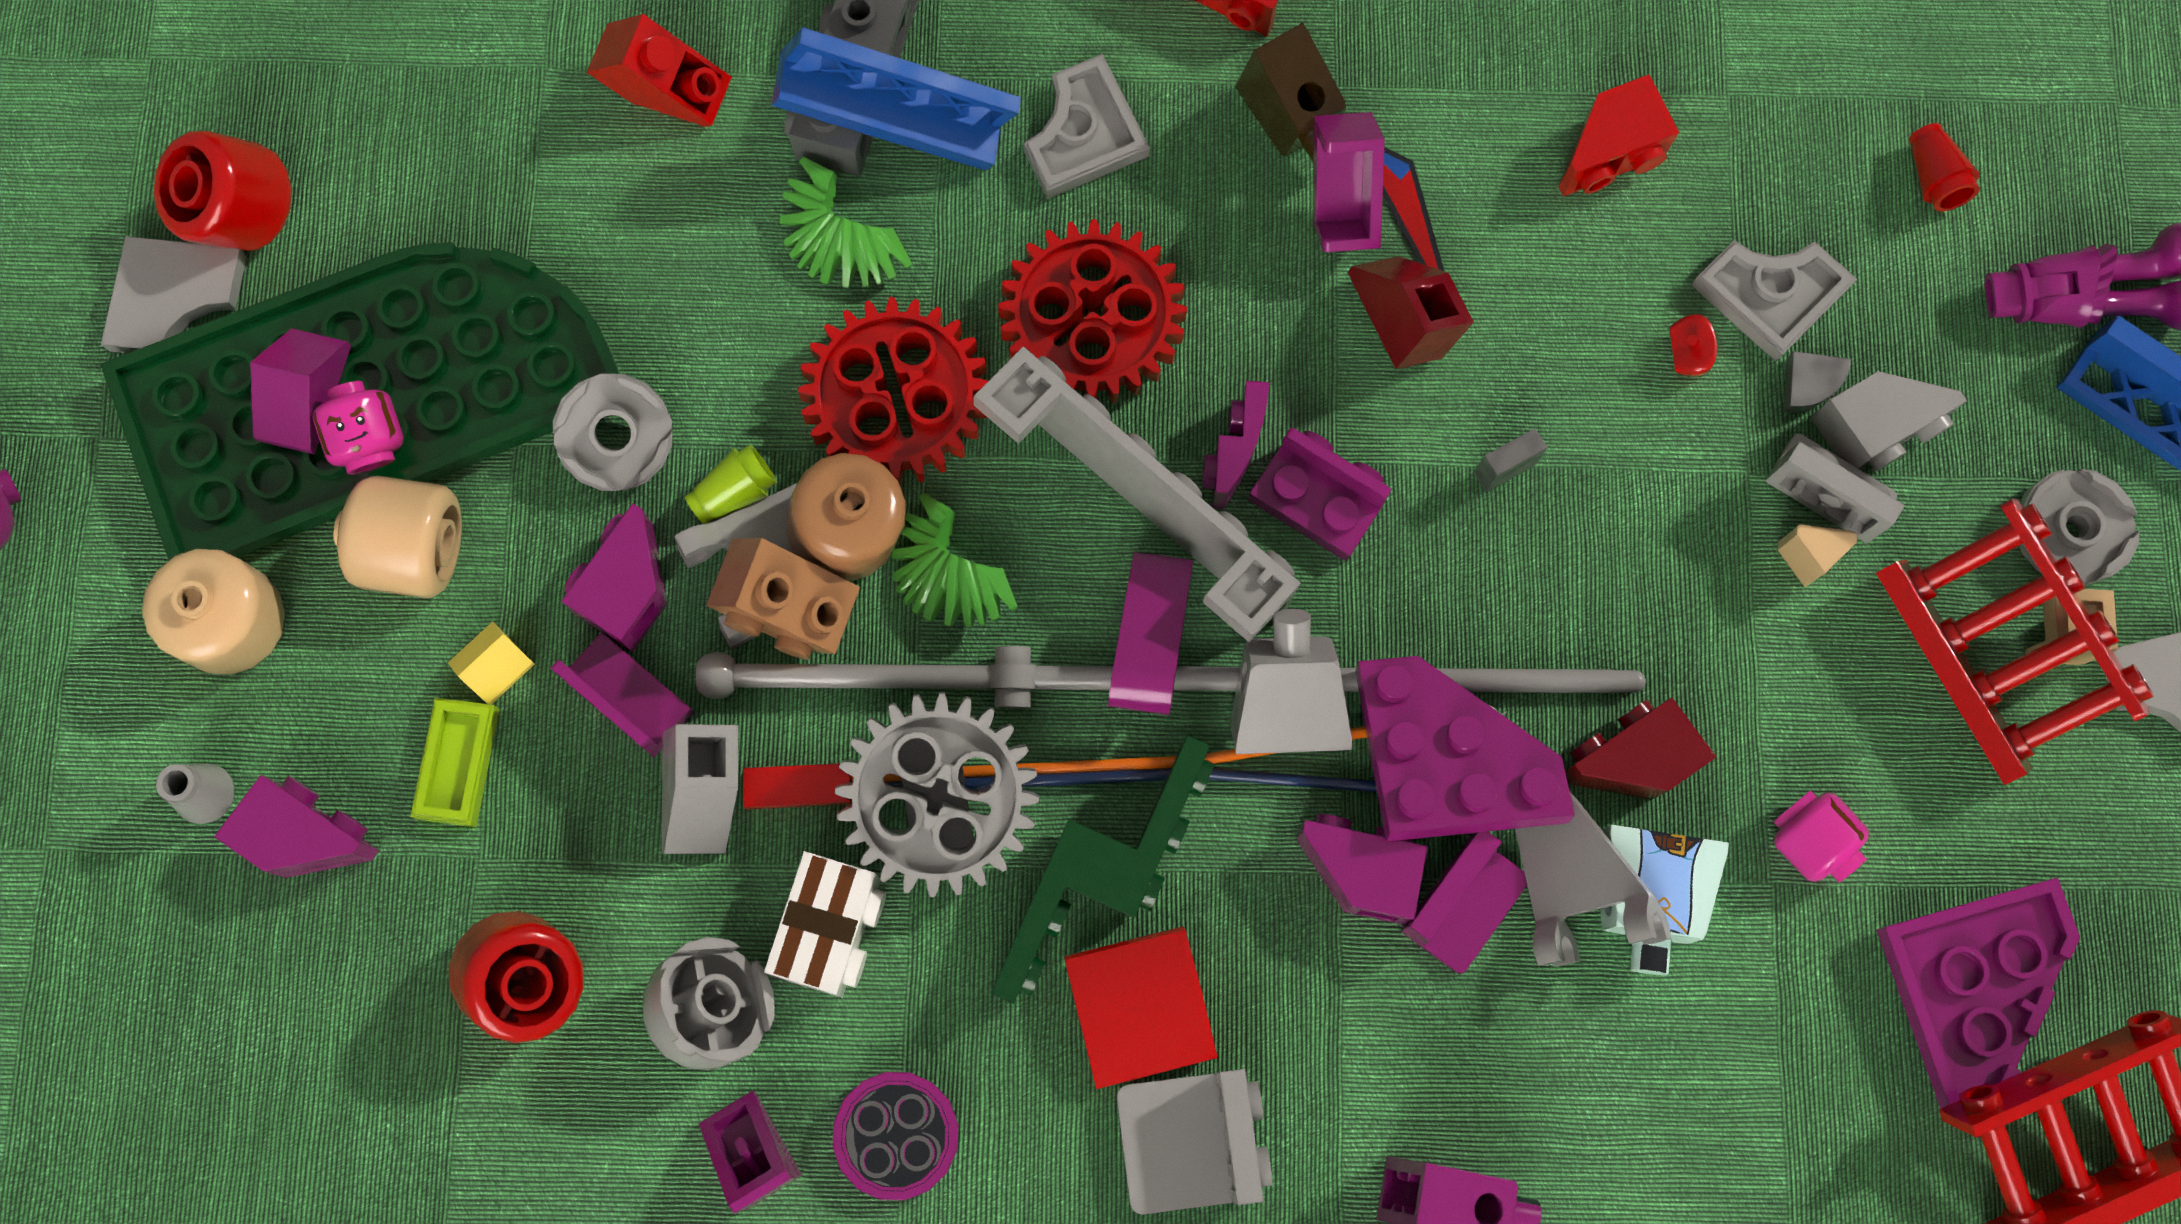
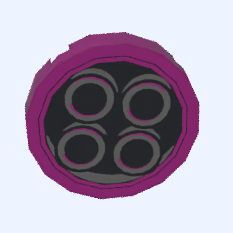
[832,1072,959,1200]

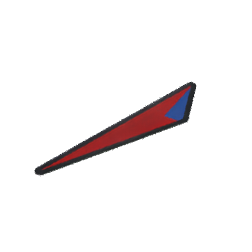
[1383,147,1444,271]

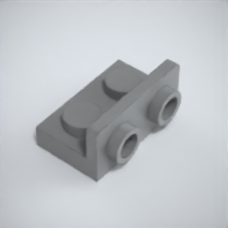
[1765,434,1905,544]

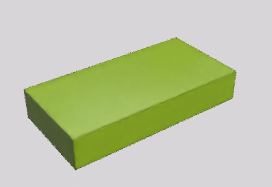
[410,697,500,828]

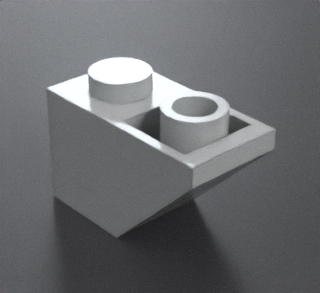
[1810,371,1967,472]
[662,724,738,854]

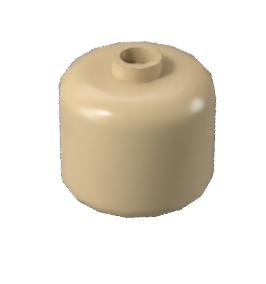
[333,476,462,598]
[142,549,285,675]

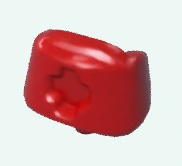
[1669,314,1717,376]

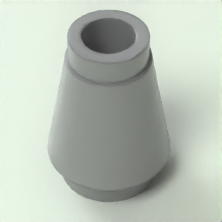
[156,763,234,824]

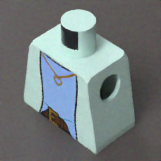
[1600,825,1729,975]

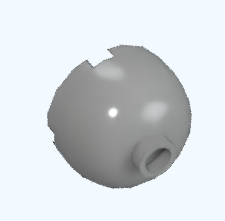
[643,937,774,1071]

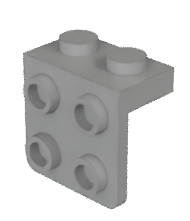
[1117,1069,1272,1214]

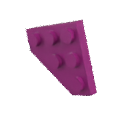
[1355,656,1575,842]
[1876,877,2080,1108]

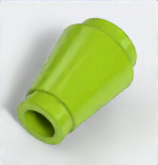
[685,444,777,524]

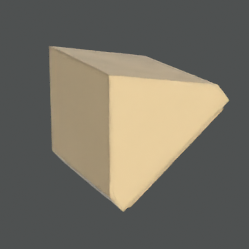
[1778,525,1857,587]

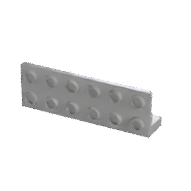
[974,347,1301,643]

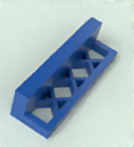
[771,27,1021,171]
[2056,315,2181,471]

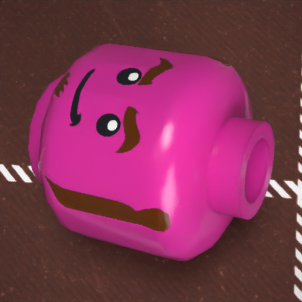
[313,381,404,474]
[1773,790,1869,883]

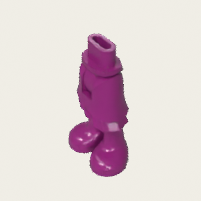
[1984,223,2181,331]

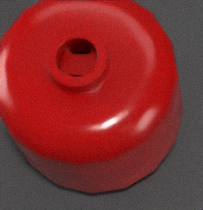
[153,131,292,251]
[449,911,584,1043]

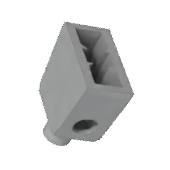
[1230,609,1352,754]

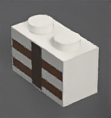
[764,851,886,998]

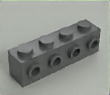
[784,0,920,177]

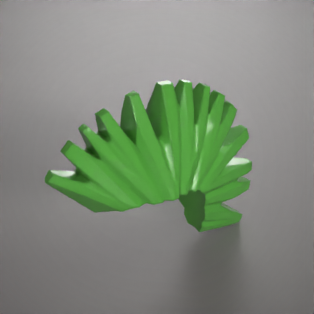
[780,157,913,289]
[892,492,1018,627]

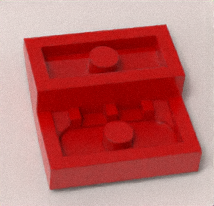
[1064,926,1218,1089]

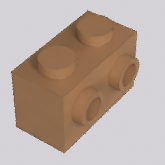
[706,538,860,660]

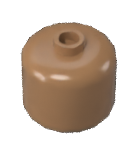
[786,453,906,582]

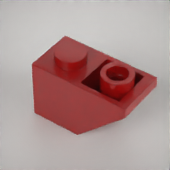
[586,14,732,127]
[1558,74,1679,197]

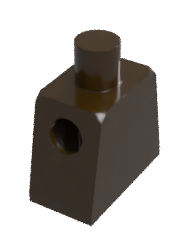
[1235,23,1347,162]

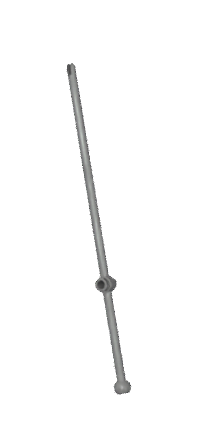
[696,646,1646,708]

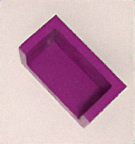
[1312,112,1385,252]

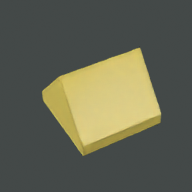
[448,621,535,705]

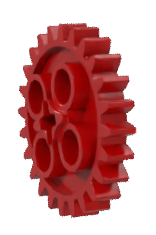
[998,219,1187,404]
[798,297,988,485]

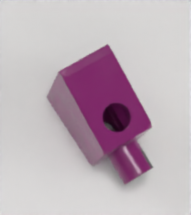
[1376,1156,1541,1224]

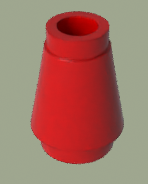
[1908,123,1980,212]

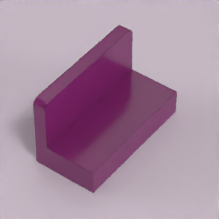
[550,632,695,758]
[1400,831,1527,974]

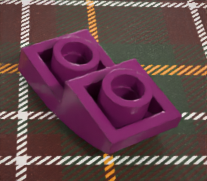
[1202,380,1269,510]

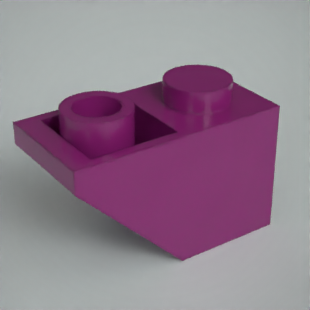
[561,503,667,653]
[214,775,380,878]
[1296,814,1428,925]

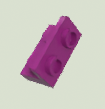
[1248,427,1391,562]

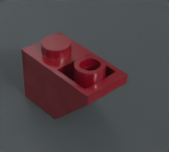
[1347,256,1474,369]
[1565,697,1716,800]

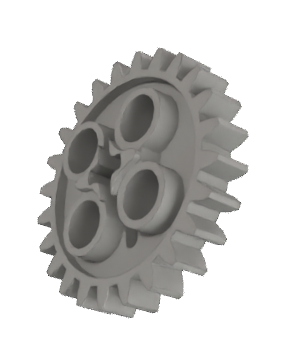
[835,692,1039,897]

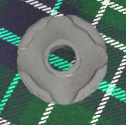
[553,373,673,491]

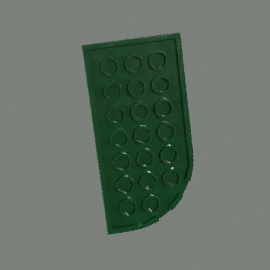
[100,242,620,560]

